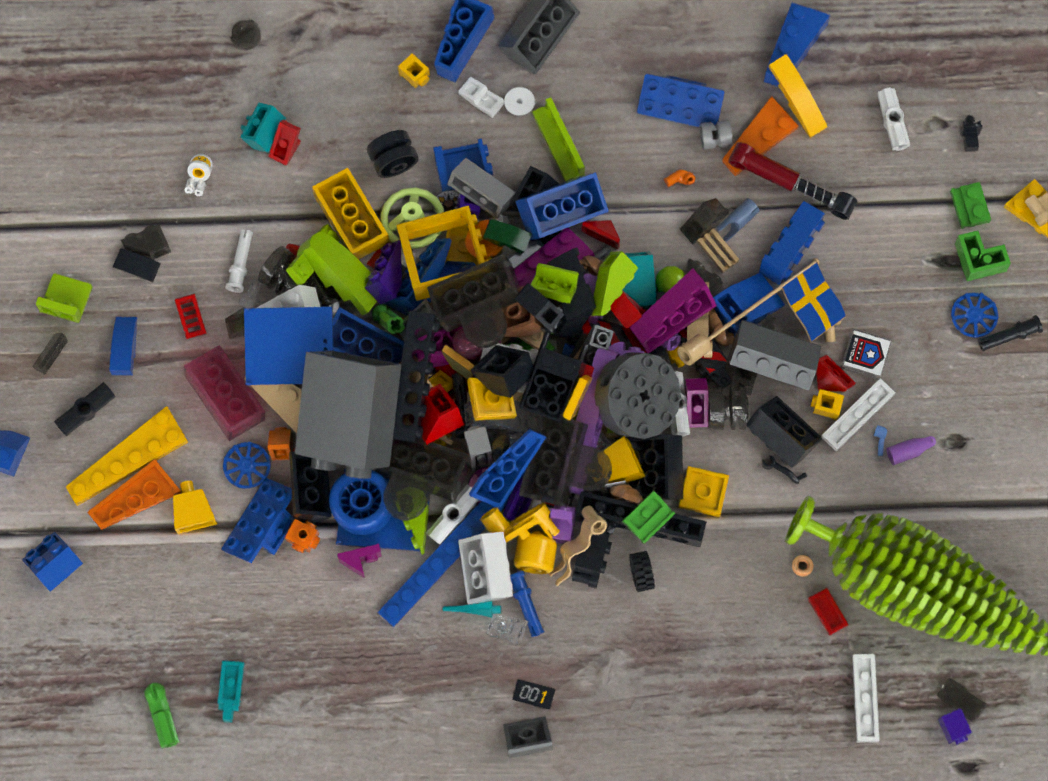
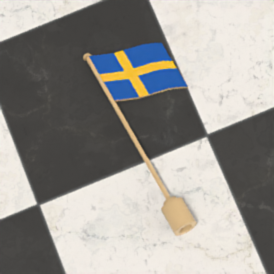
[677,258,846,365]

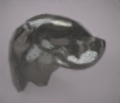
[230,19,261,50]

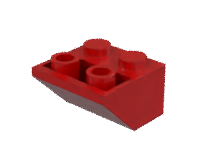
[409,384,464,444]

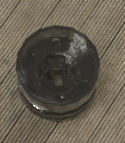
[258,246,310,296]
[708,386,749,431]

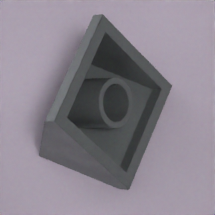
[503,717,552,758]

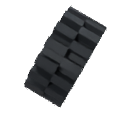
[629,551,655,592]

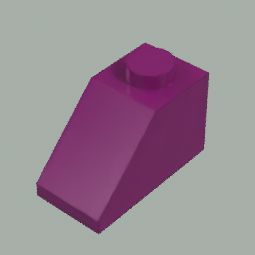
[685,378,708,428]

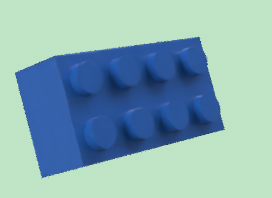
[516,172,609,240]
[324,307,404,364]

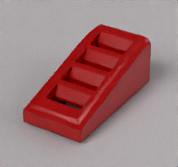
[175,293,207,340]

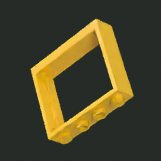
[397,205,492,301]

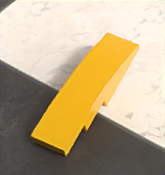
[768,54,828,138]

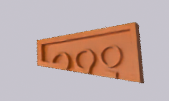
[722,97,798,176]
[87,459,182,530]

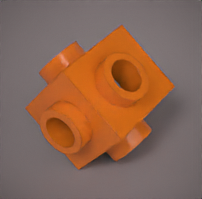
[285,519,320,553]

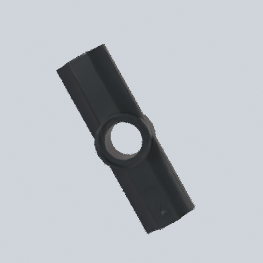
[54,382,116,436]

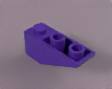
[365,240,402,305]

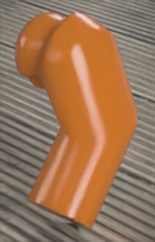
[664,169,696,187]

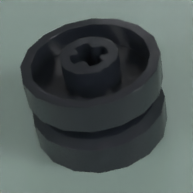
[366,130,419,178]

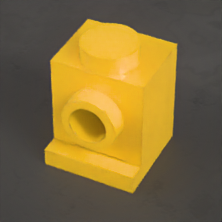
[398,53,430,89]
[810,389,844,421]

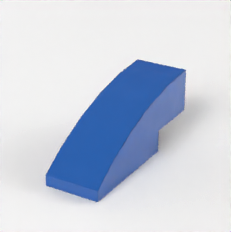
[109,317,137,376]

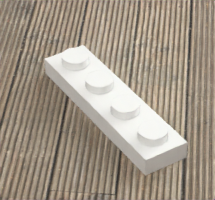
[821,378,896,452]
[852,654,879,742]

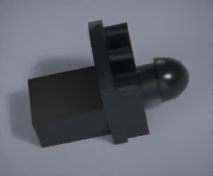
[960,115,982,152]

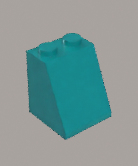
[623,251,657,309]

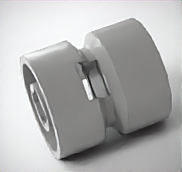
[700,120,732,150]

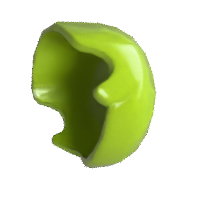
[655,266,686,292]

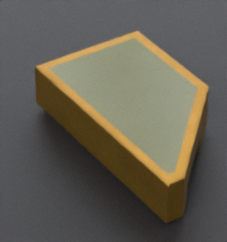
[441,345,475,380]

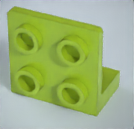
[36,274,93,323]

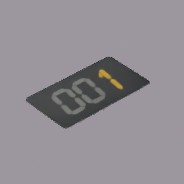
[513,679,555,710]

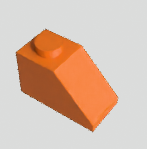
[268,427,293,461]

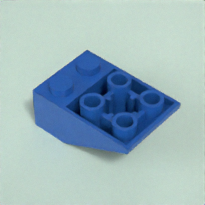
[713,272,785,339]

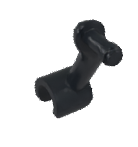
[762,455,807,484]

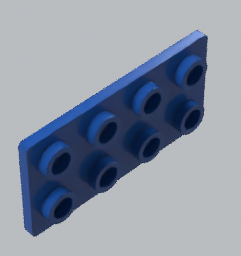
[637,73,725,127]
[221,478,296,563]

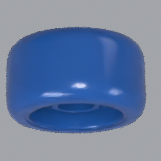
[329,470,395,536]

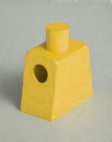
[590,436,645,484]
[173,480,217,534]

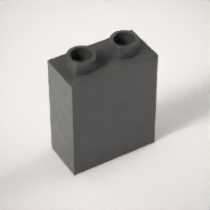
[295,350,401,479]

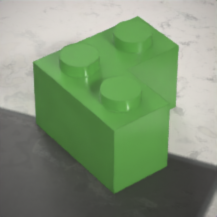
[955,230,1011,281]

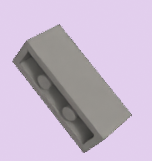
[448,158,516,219]
[464,426,492,473]

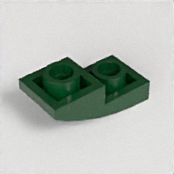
[483,219,532,254]

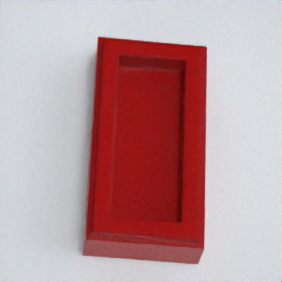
[808,588,849,636]

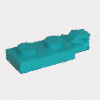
[218,660,245,723]

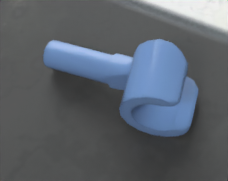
[874,425,887,456]

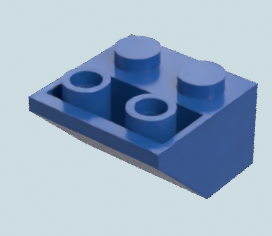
[22,532,83,592]

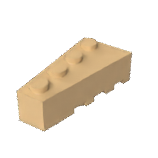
[244,376,302,434]

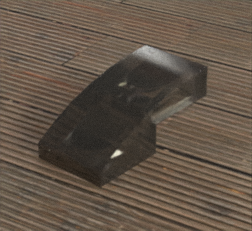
[937,677,987,723]

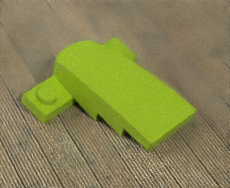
[286,224,377,316]

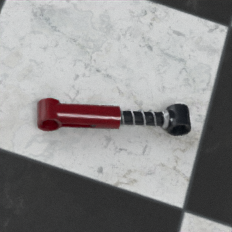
[728,142,858,220]

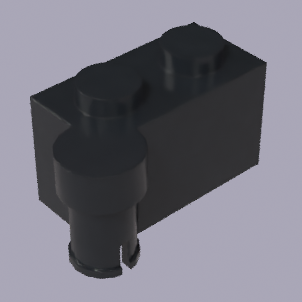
[572,532,612,589]

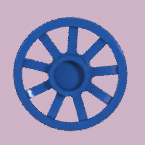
[951,293,999,338]
[223,442,271,489]

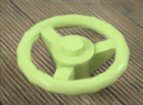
[380,187,444,249]

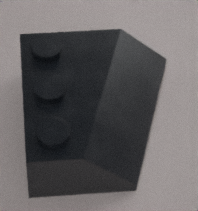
[546,248,596,337]
[616,434,683,500]

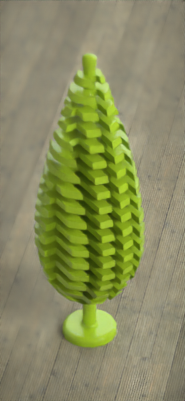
[785,495,1048,656]

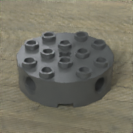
[594,352,681,439]

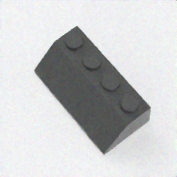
[498,0,580,74]
[727,320,821,390]

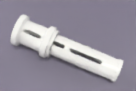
[225,229,253,293]

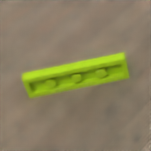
[532,97,585,182]

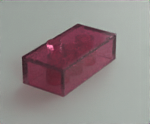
[184,345,265,441]

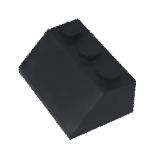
[746,396,822,468]
[289,451,332,524]

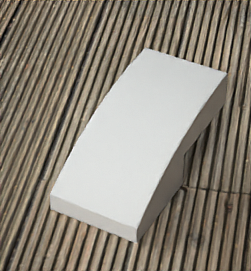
[458,77,504,118]

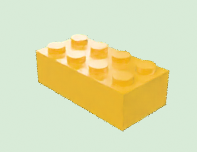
[312,168,390,260]

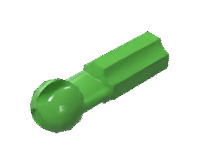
[372,304,405,334]
[144,683,180,748]

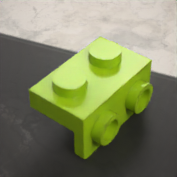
[531,263,579,304]

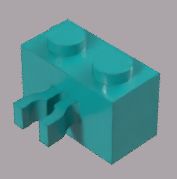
[240,102,286,153]

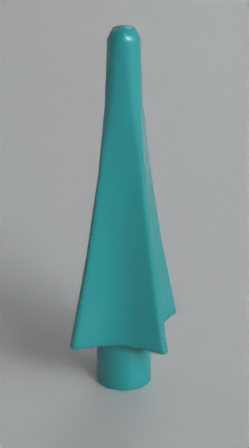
[442,601,502,618]

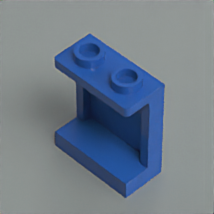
[433,138,493,192]

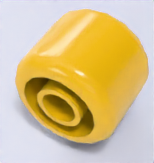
[514,531,557,574]

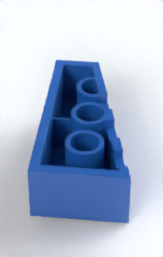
[434,0,495,83]
[764,2,830,87]
[759,201,825,285]

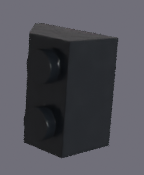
[471,345,534,398]

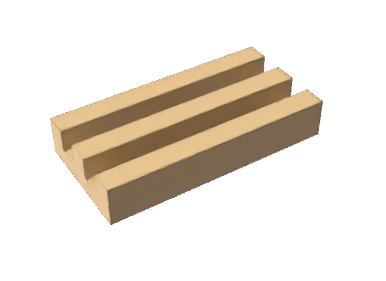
[697,228,739,273]

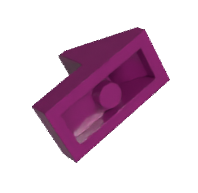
[337,544,382,578]

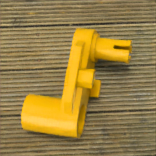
[480,503,560,543]

